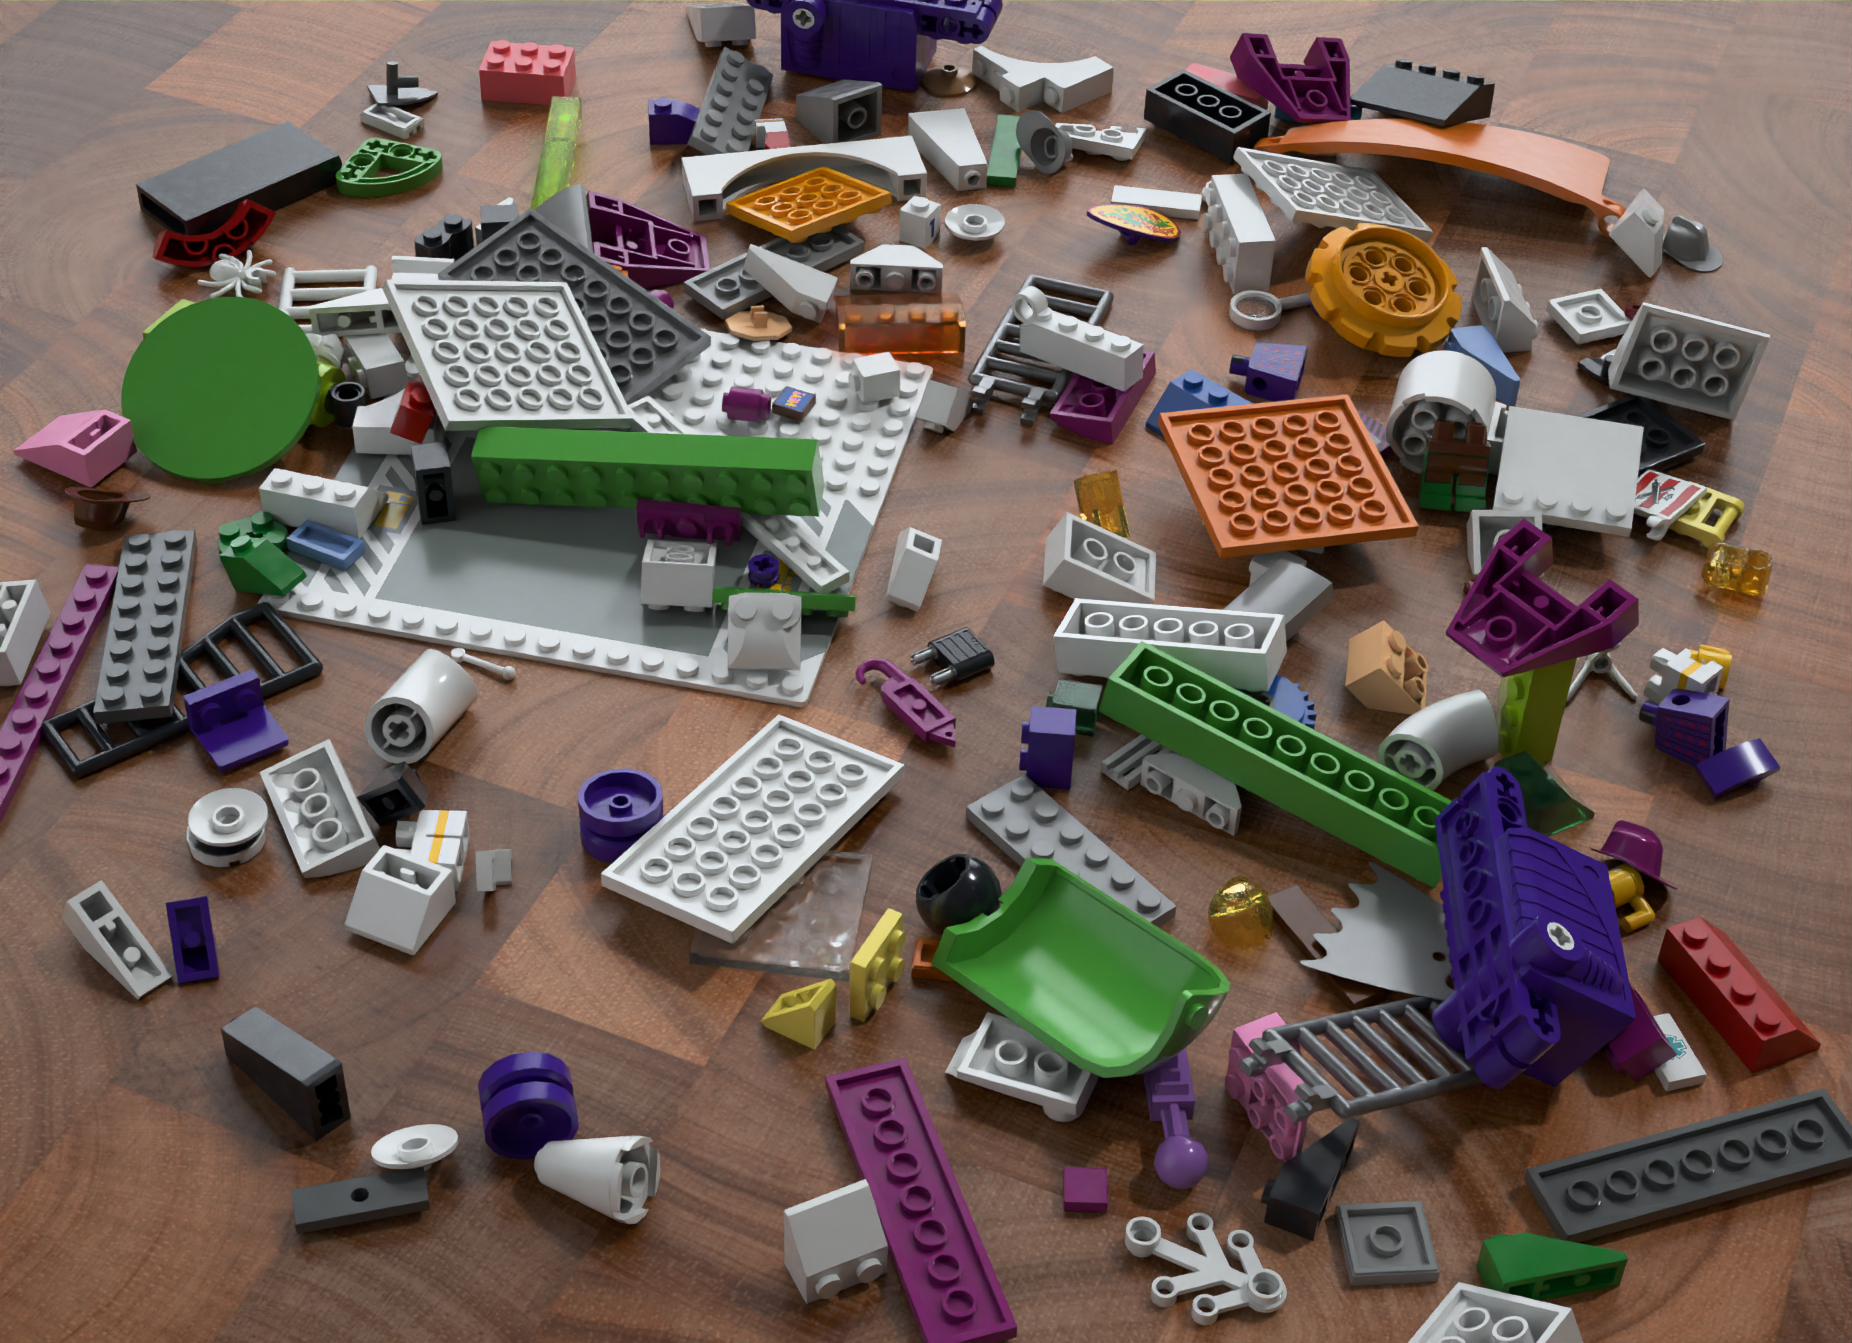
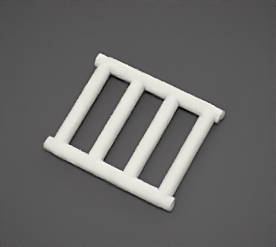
[279,265,377,334]

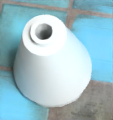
[534,1135,661,1224]

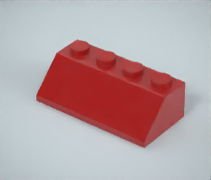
[1657,917,1821,1073]

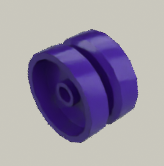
[578,768,664,863]
[478,1052,579,1160]

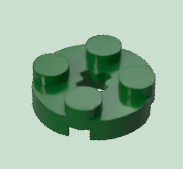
[217,511,289,554]

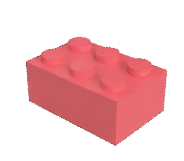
[479,40,576,106]

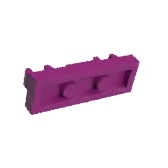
[636,499,742,546]

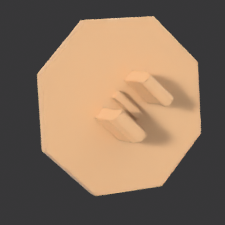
[725,305,792,341]

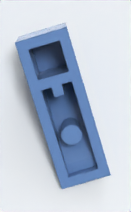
[1444,325,1521,406]

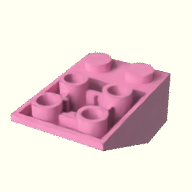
[13,409,137,487]
[1225,1012,1308,1163]

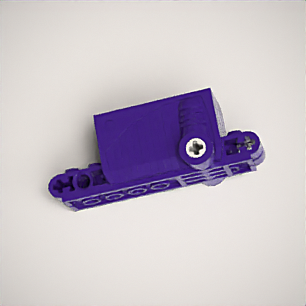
[746,0,1003,92]
[1432,766,1636,1090]

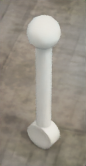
[451,648,516,680]

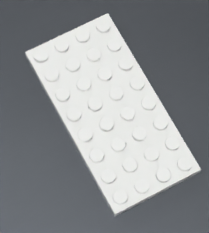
[601,714,904,944]

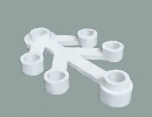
[1125,1212,1287,1326]

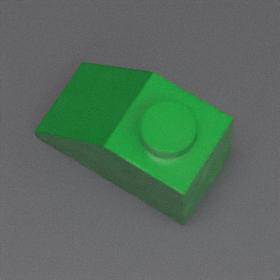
[219,535,307,596]

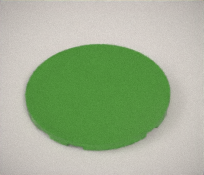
[121,297,321,483]

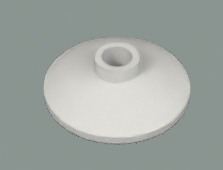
[945,204,1005,241]
[188,788,268,847]
[371,1124,459,1171]

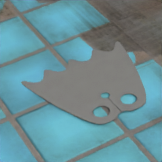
[1300,862,1455,1001]

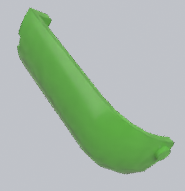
[931,857,1231,1078]

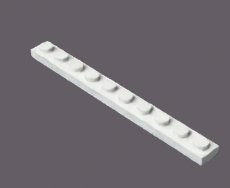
[628,395,850,593]

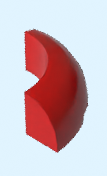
[153,199,276,267]

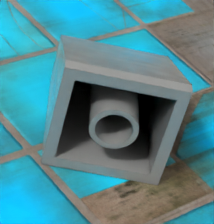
[796,79,882,144]

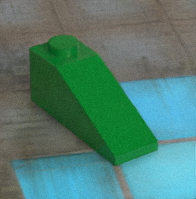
[1476,1232,1628,1301]

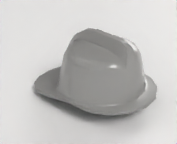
[1016,110,1074,175]
[1662,215,1723,272]

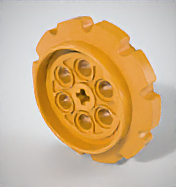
[1305,223,1462,357]

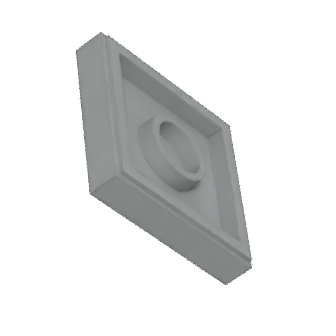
[1334,1201,1440,1286]

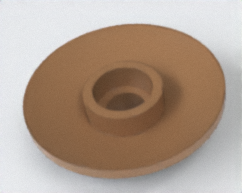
[921,63,977,97]

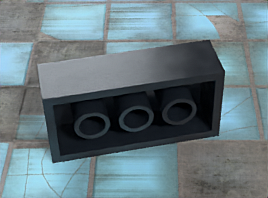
[1144,69,1271,163]

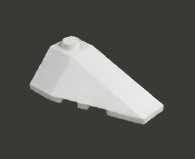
[1608,189,1664,278]

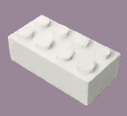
[1203,173,1276,294]

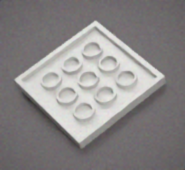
[1493,406,1644,537]

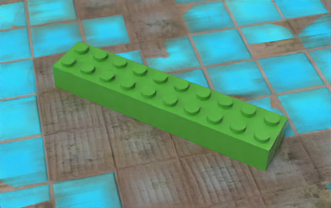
[471,426,825,517]
[1099,641,1452,888]

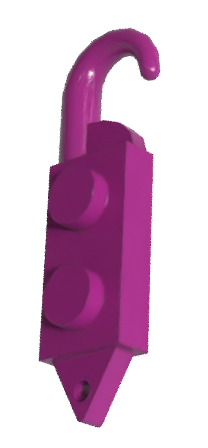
[855,658,956,747]

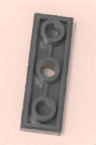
[291,1167,430,1234]

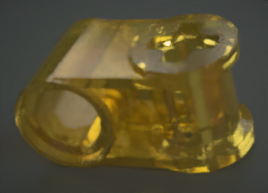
[1701,542,1773,595]

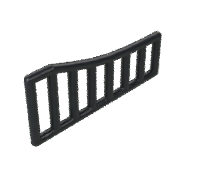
[41,602,323,778]

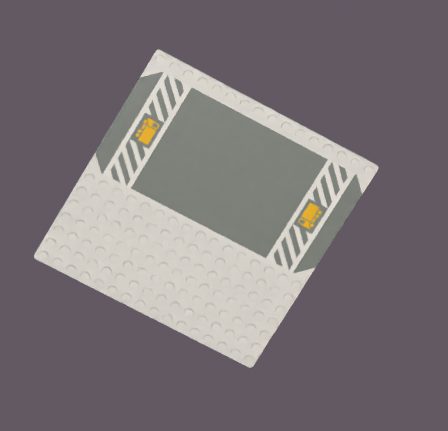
[258,328,933,707]

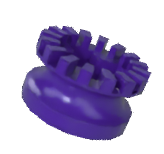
[748,554,780,588]

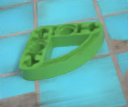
[336,138,443,197]

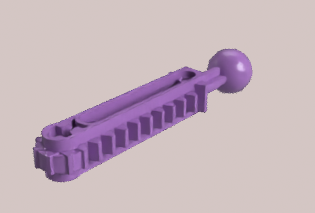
[1143,1048,1209,1190]

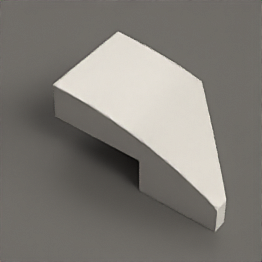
[476,849,513,892]

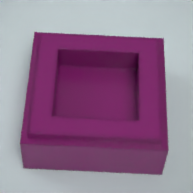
[1063,1167,1108,1213]

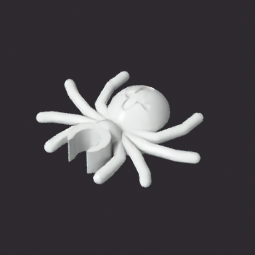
[197,250,276,299]

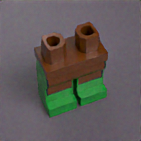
[1417,419,1491,512]

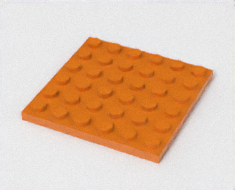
[1158,394,1419,558]

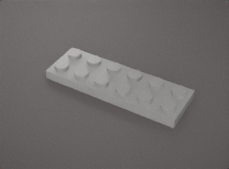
[688,47,774,155]
[684,225,865,320]
[966,775,1177,927]

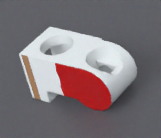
[754,118,790,150]

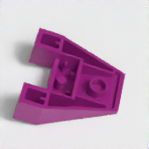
[1230,33,1351,123]
[586,190,710,289]
[1446,518,1639,678]

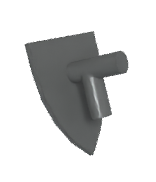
[367,61,438,106]

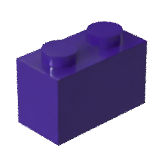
[1019,706,1076,789]

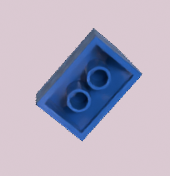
[1146,369,1252,437]

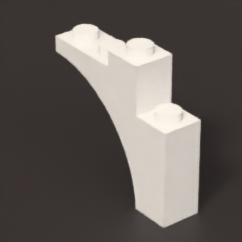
[972,46,1114,113]

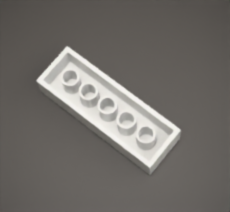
[1053,598,1287,692]

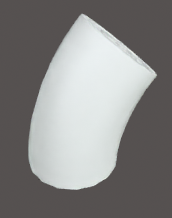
[364,649,479,764]
[1377,689,1499,791]

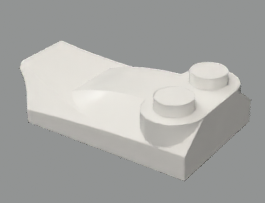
[945,1012,1099,1122]

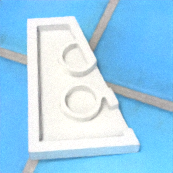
[1055,123,1147,161]

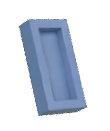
[286,519,366,571]

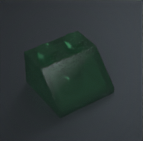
[1494,751,1595,836]

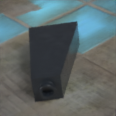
[221,1006,351,1141]

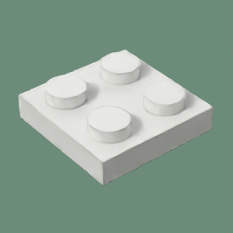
[1546,289,1632,344]

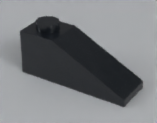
[1261,1117,1360,1241]

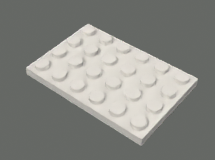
[1233,147,1434,242]

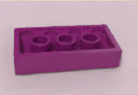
[1050,350,1156,444]

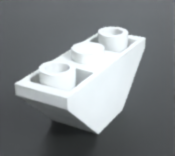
[850,244,943,294]
[885,527,942,612]
[1140,753,1242,836]

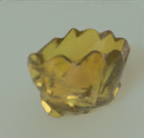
[1208,875,1274,950]

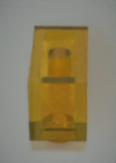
[1073,470,1130,538]

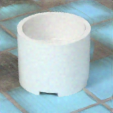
[1386,350,1496,474]

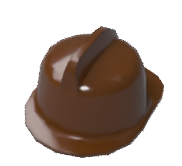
[65,487,150,531]

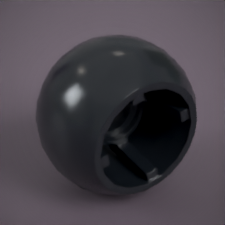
[916,854,1002,936]

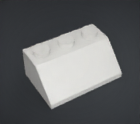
[1471,247,1538,352]
[259,468,388,539]

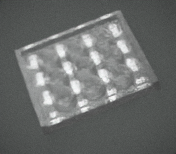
[689,850,872,982]

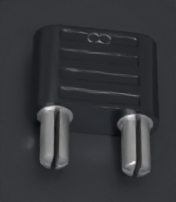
[910,627,995,686]

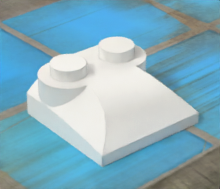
[728,592,801,671]

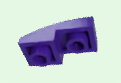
[1695,738,1781,800]

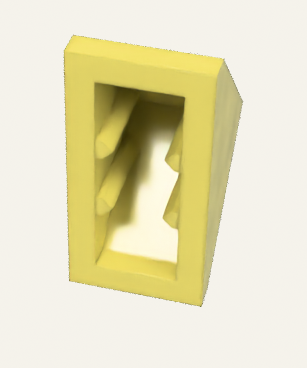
[760,979,836,1050]

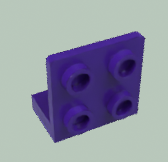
[183,669,289,772]

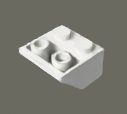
[344,845,456,956]

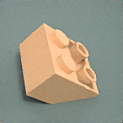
[1345,620,1428,715]

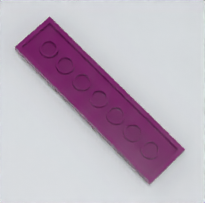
[825,1057,1017,1343]

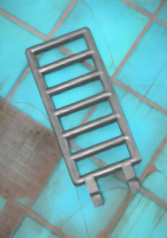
[968,274,1114,426]
[1238,996,1485,1123]

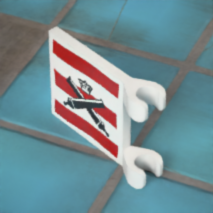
[1634,469,1707,541]

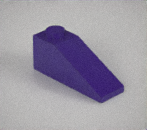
[648,97,700,145]

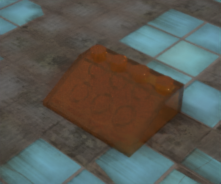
[834,293,966,355]

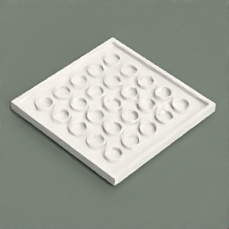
[383,279,634,431]

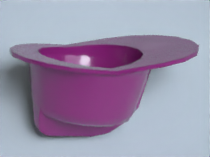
[1591,820,1677,890]

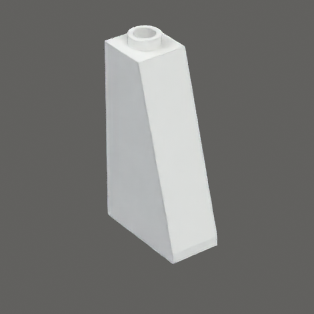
[908,108,987,191]

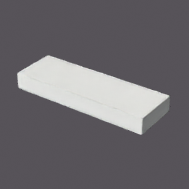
[1111,185,1202,220]

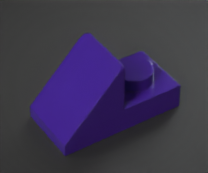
[165,896,220,983]

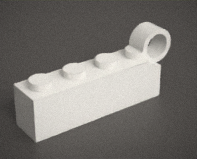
[1011,286,1144,392]

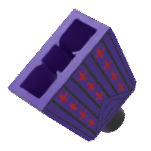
[1229,342,1307,402]
[1639,688,1730,767]

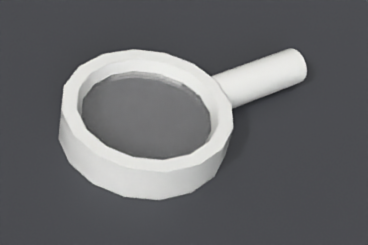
[1229,290,1311,331]

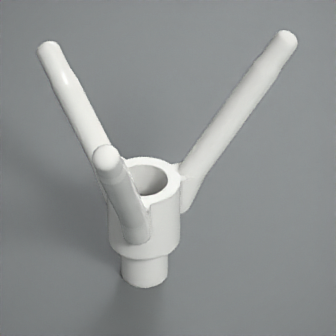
[1566,642,1638,702]

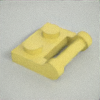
[1668,481,1745,550]

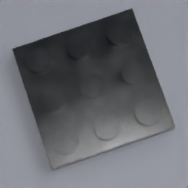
[1578,394,1705,478]

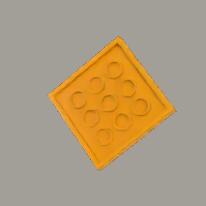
[726,166,892,243]

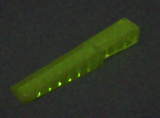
[531,96,582,210]

